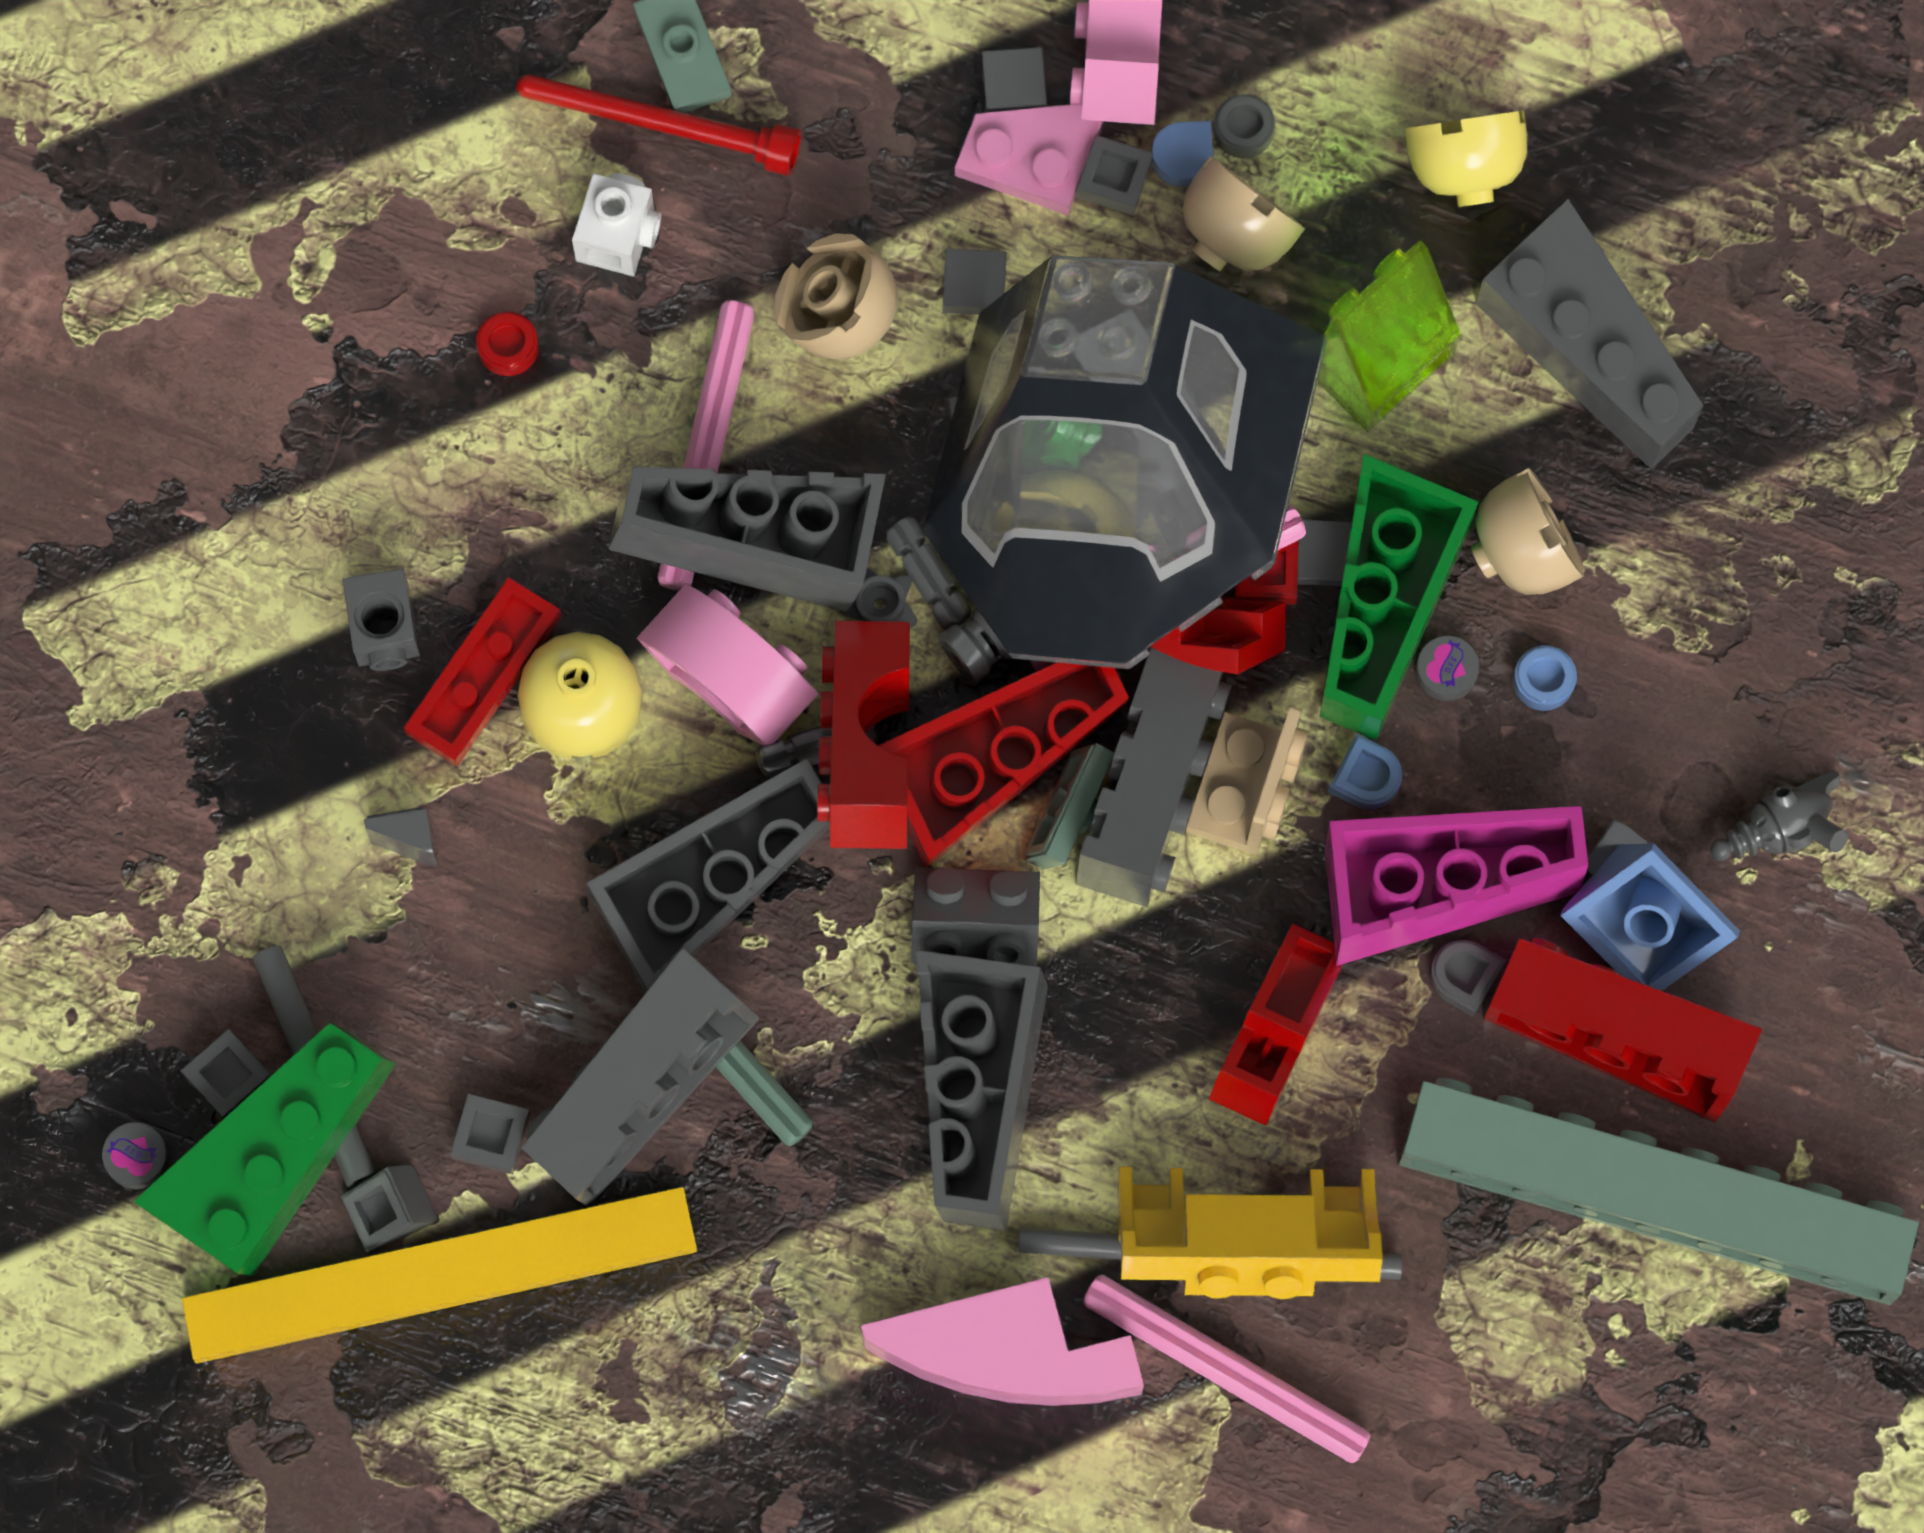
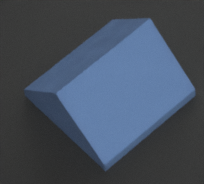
[1560,843,1740,991]

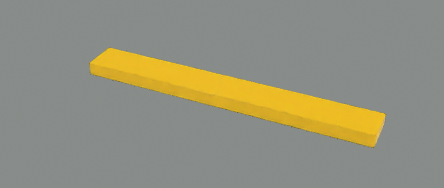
[181,1187,697,1364]

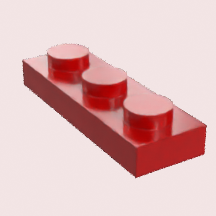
[404,577,562,767]

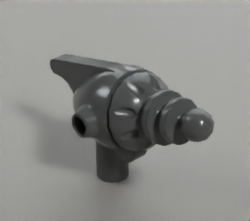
[1710,771,1848,861]

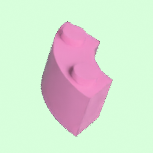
[1070,0,1162,125]
[637,584,818,746]

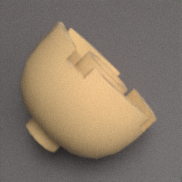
[1182,156,1305,271]
[774,233,898,359]
[1471,468,1585,595]

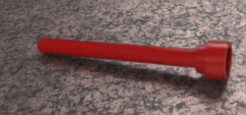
[517,75,802,176]

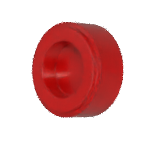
[476,311,539,376]

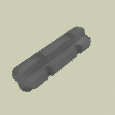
[887,517,971,630]
[756,725,877,778]

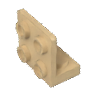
[1186,705,1309,855]

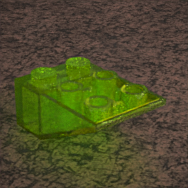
[1317,240,1461,433]

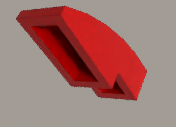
[1209,924,1343,1126]

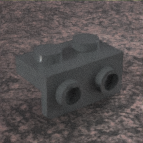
[911,867,1040,967]

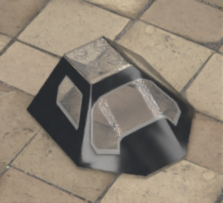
[922,255,1327,669]

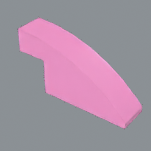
[861,1277,1144,1406]

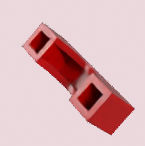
[817,621,910,849]

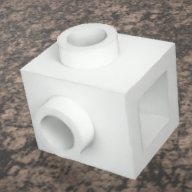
[572,173,661,277]

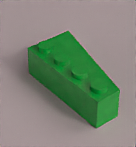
[1319,454,1478,741]
[133,1023,396,1276]

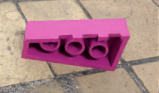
[1325,806,1588,966]

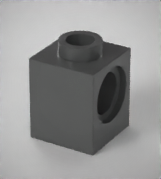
[342,569,420,671]

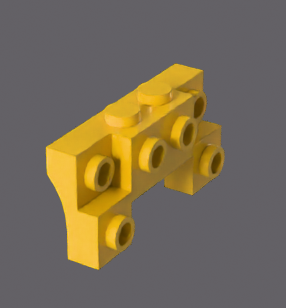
[1118,1166,1383,1299]

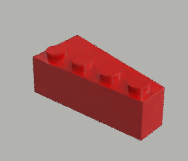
[878,658,1129,867]
[1483,938,1763,1123]

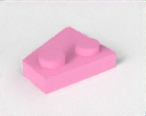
[955,104,1105,215]

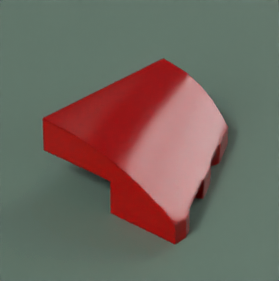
[1151,597,1286,674]

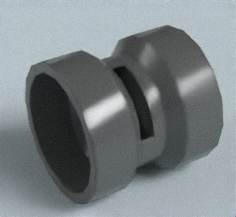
[938,608,1018,685]

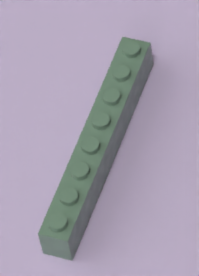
[1399,1078,1919,1305]

